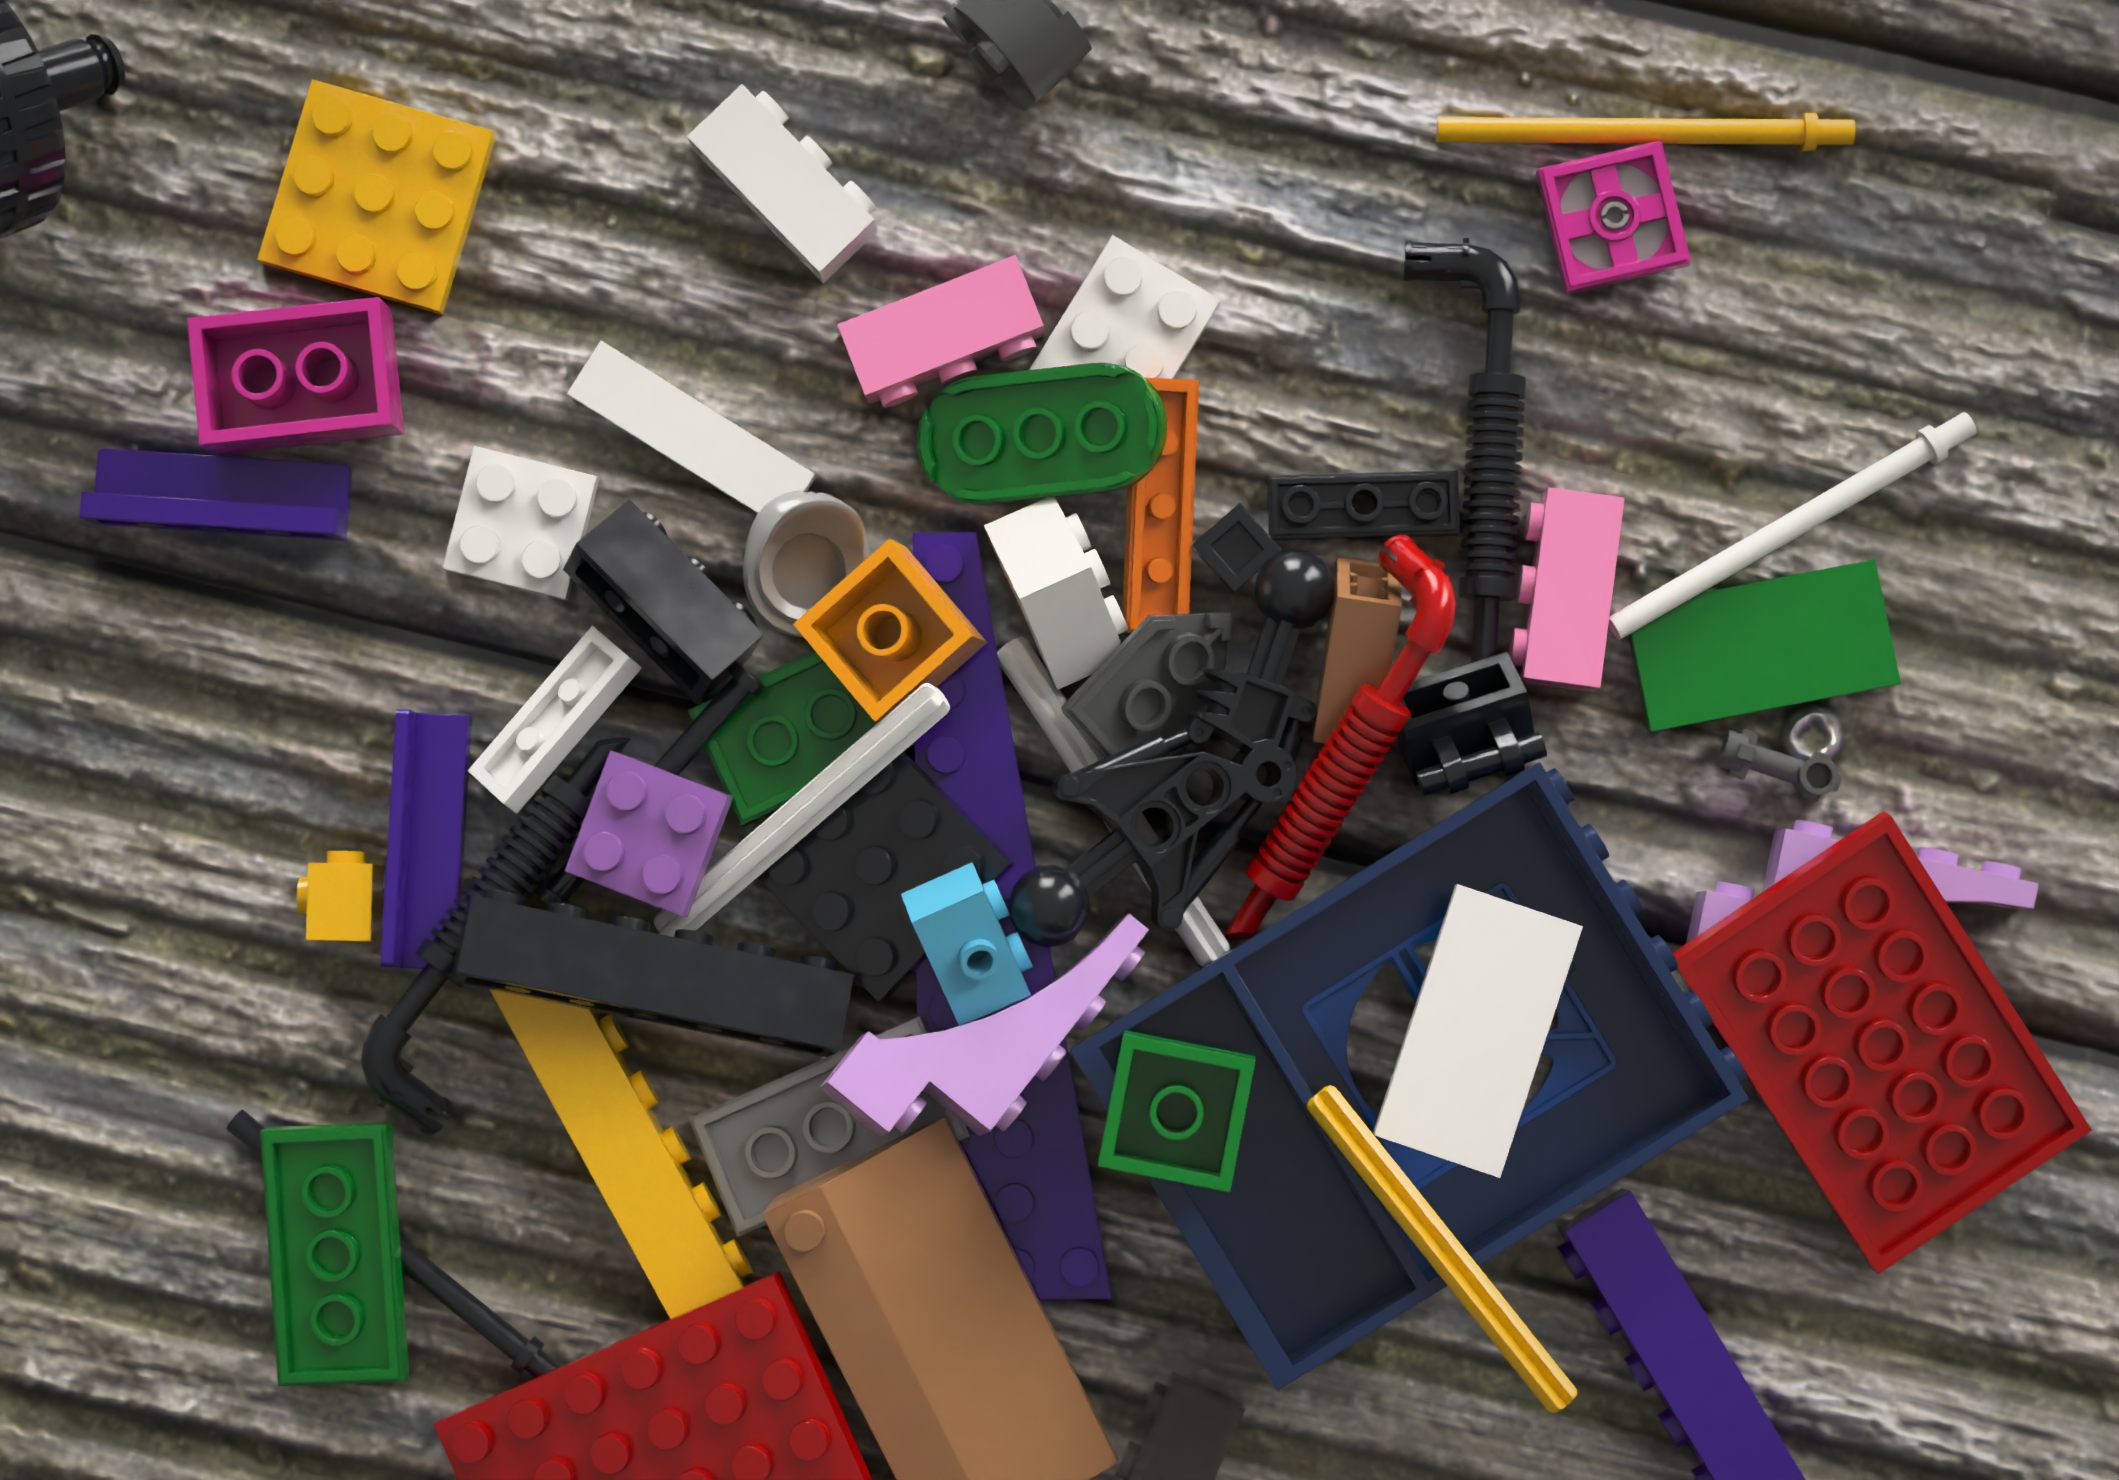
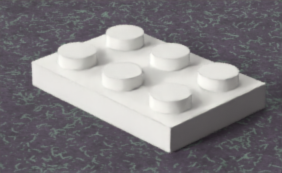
[1029,235,1221,379]

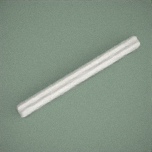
[997,636,1230,967]
[653,683,950,937]

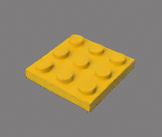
[257,79,497,315]

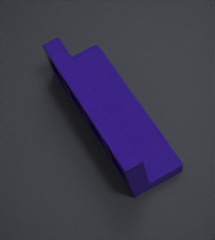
[79,448,352,541]
[380,709,472,969]

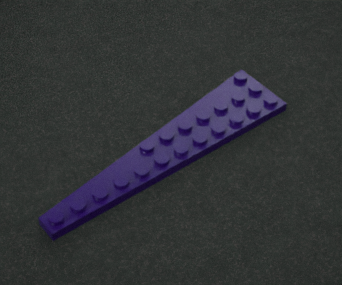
[913,532,1112,1300]

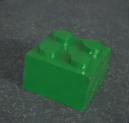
[1098,1030,1256,1193]

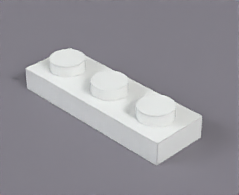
[468,626,642,814]

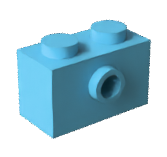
[901,862,1033,1026]

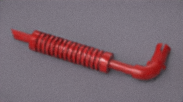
[1224,534,1456,940]

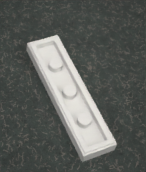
[567,341,816,514]

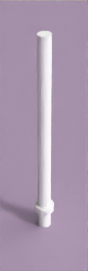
[1609,412,1977,640]

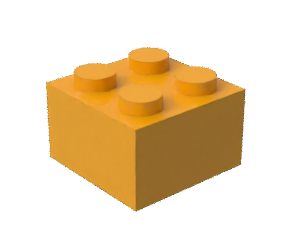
[793,538,988,723]

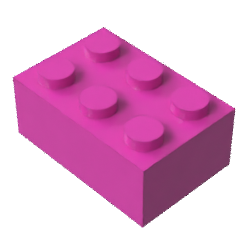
[187,297,405,455]

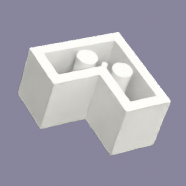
[984,497,1128,690]

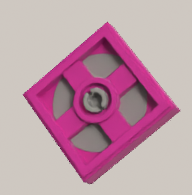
[1536,141,1691,295]

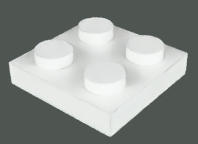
[442,446,600,601]

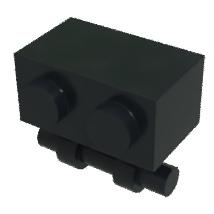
[1396,651,1547,796]

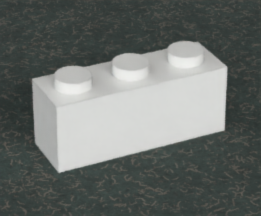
[687,84,878,284]

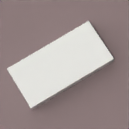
[1373,884,1583,1178]

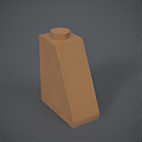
[1313,557,1402,746]

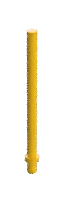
[1436,113,1855,151]

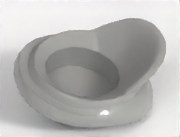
[743,491,870,637]

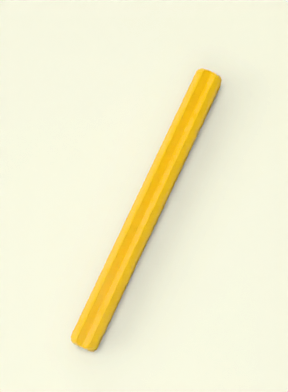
[1306,1085,1578,1414]

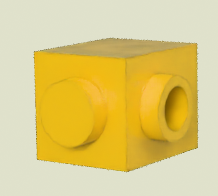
[297,851,383,942]

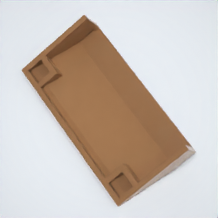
[762,1115,1119,1480]

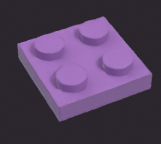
[565,750,733,917]

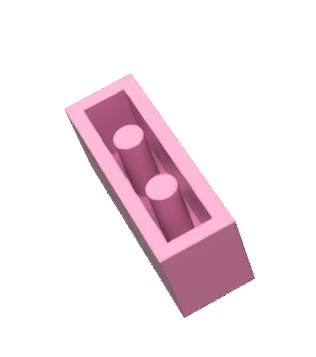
[837,255,1044,408]
[1509,487,1625,693]

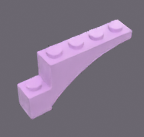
[1686,820,2039,943]
[819,914,1149,1137]

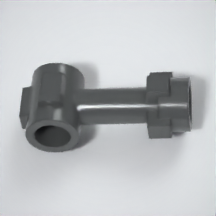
[1717,729,1842,803]

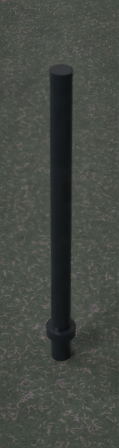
[226,1109,561,1378]

